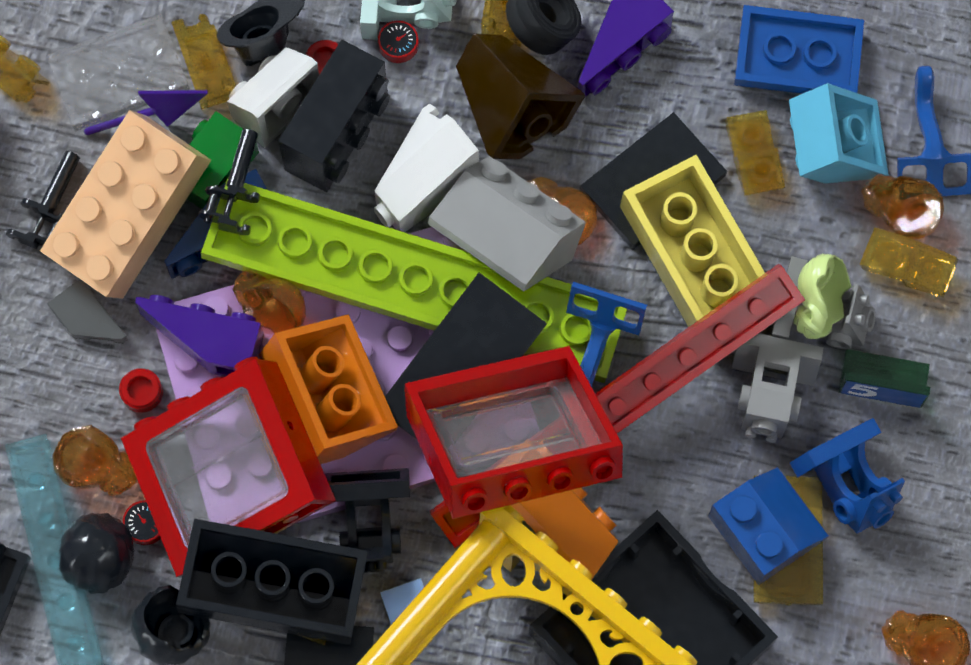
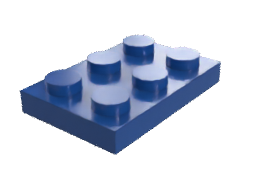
[734,5,864,94]

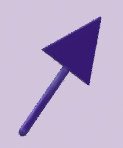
[84,90,208,135]

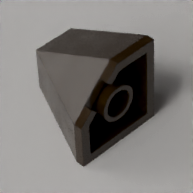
[456,33,586,159]

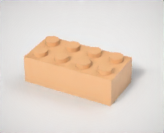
[40,110,211,299]

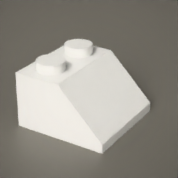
[227,47,319,148]

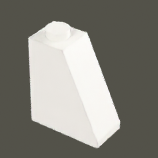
[374,104,479,232]

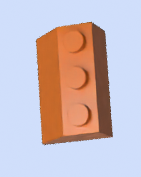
[258,314,398,464]
[497,440,619,580]

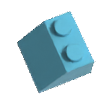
[789,83,889,183]

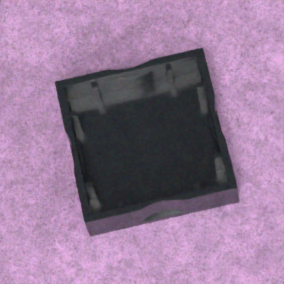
[529,510,778,665]

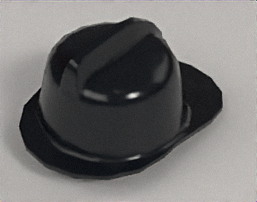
[217,0,305,66]

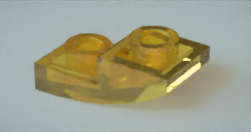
[725,110,785,196]
[860,227,958,298]

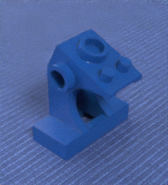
[789,418,905,534]

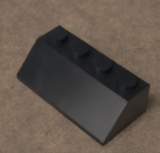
[176,518,368,645]

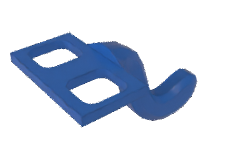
[897,66,971,199]
[566,282,647,387]

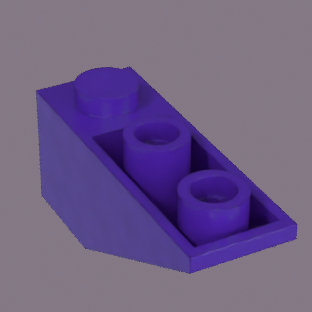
[578,0,674,97]
[135,295,264,377]

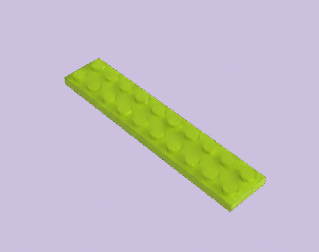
[201,179,627,383]

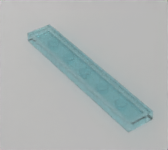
[5,434,105,665]

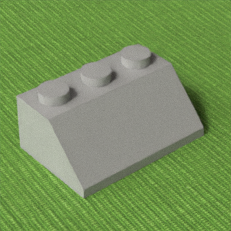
[427,156,586,291]

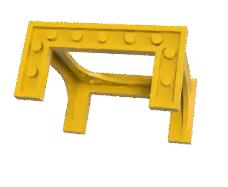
[356,505,698,665]

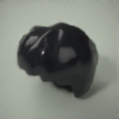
[59,513,134,594]
[131,585,211,665]

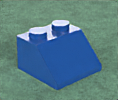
[708,467,829,585]

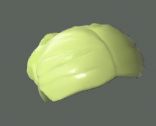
[793,254,852,339]

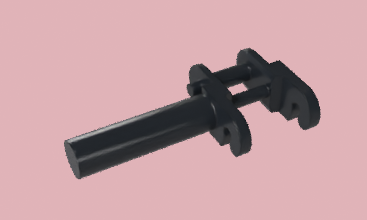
[198,129,260,235]
[6,151,80,249]

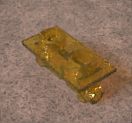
[0,35,49,103]

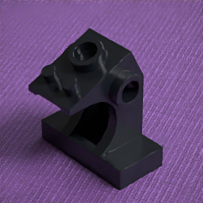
[324,468,410,573]

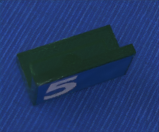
[838,349,931,408]

